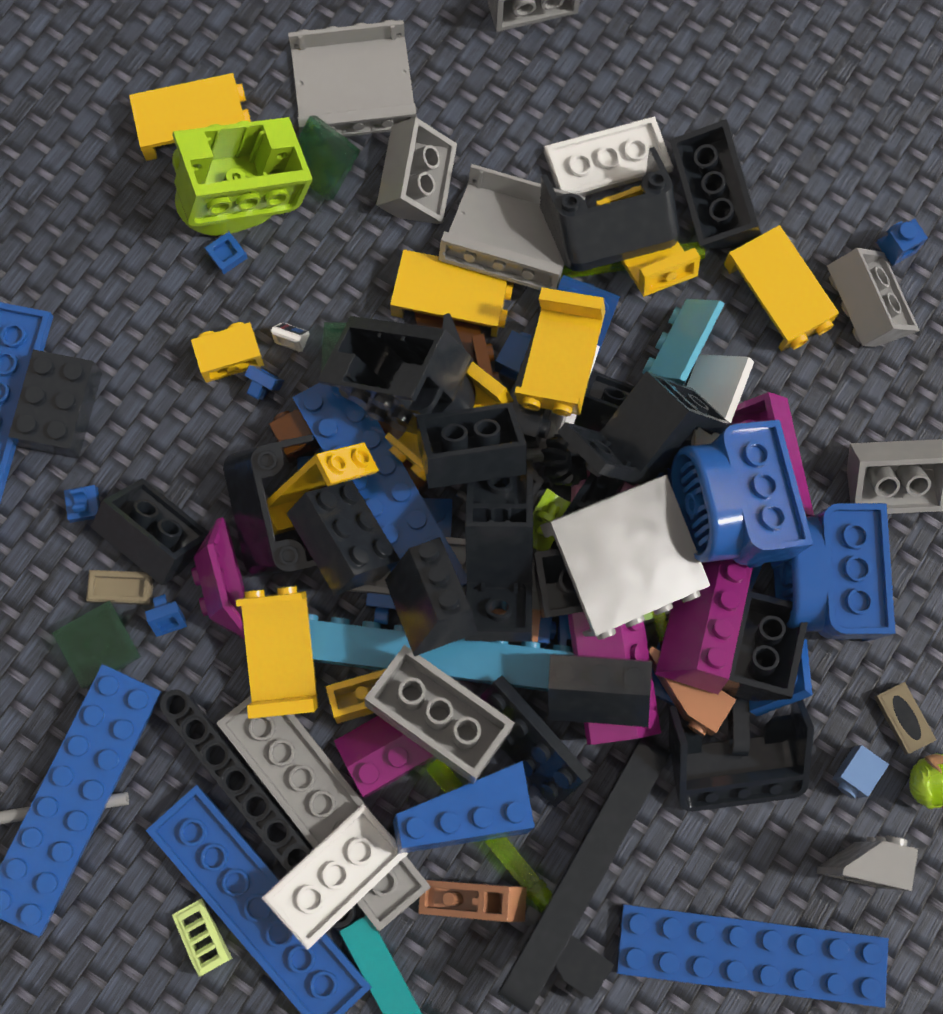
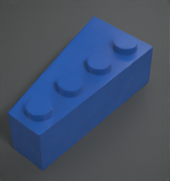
[393,761,535,854]

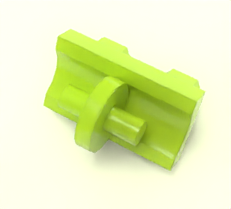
[533,488,571,552]

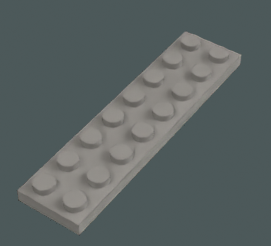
[216,695,431,931]

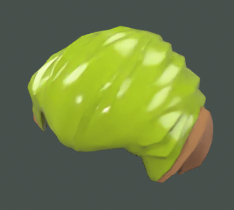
[909,753,943,809]

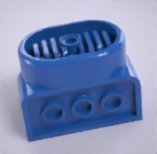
[671,420,814,569]
[773,503,896,642]

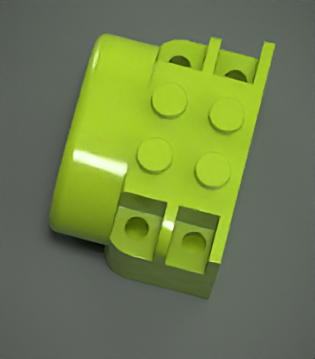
[172,117,313,236]

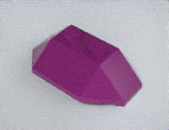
[191,517,245,640]

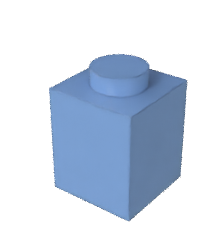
[832,745,889,799]

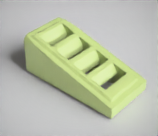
[172,898,233,977]

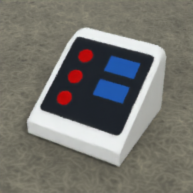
[271,323,309,352]

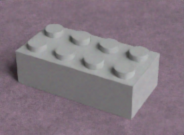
[364,644,515,784]

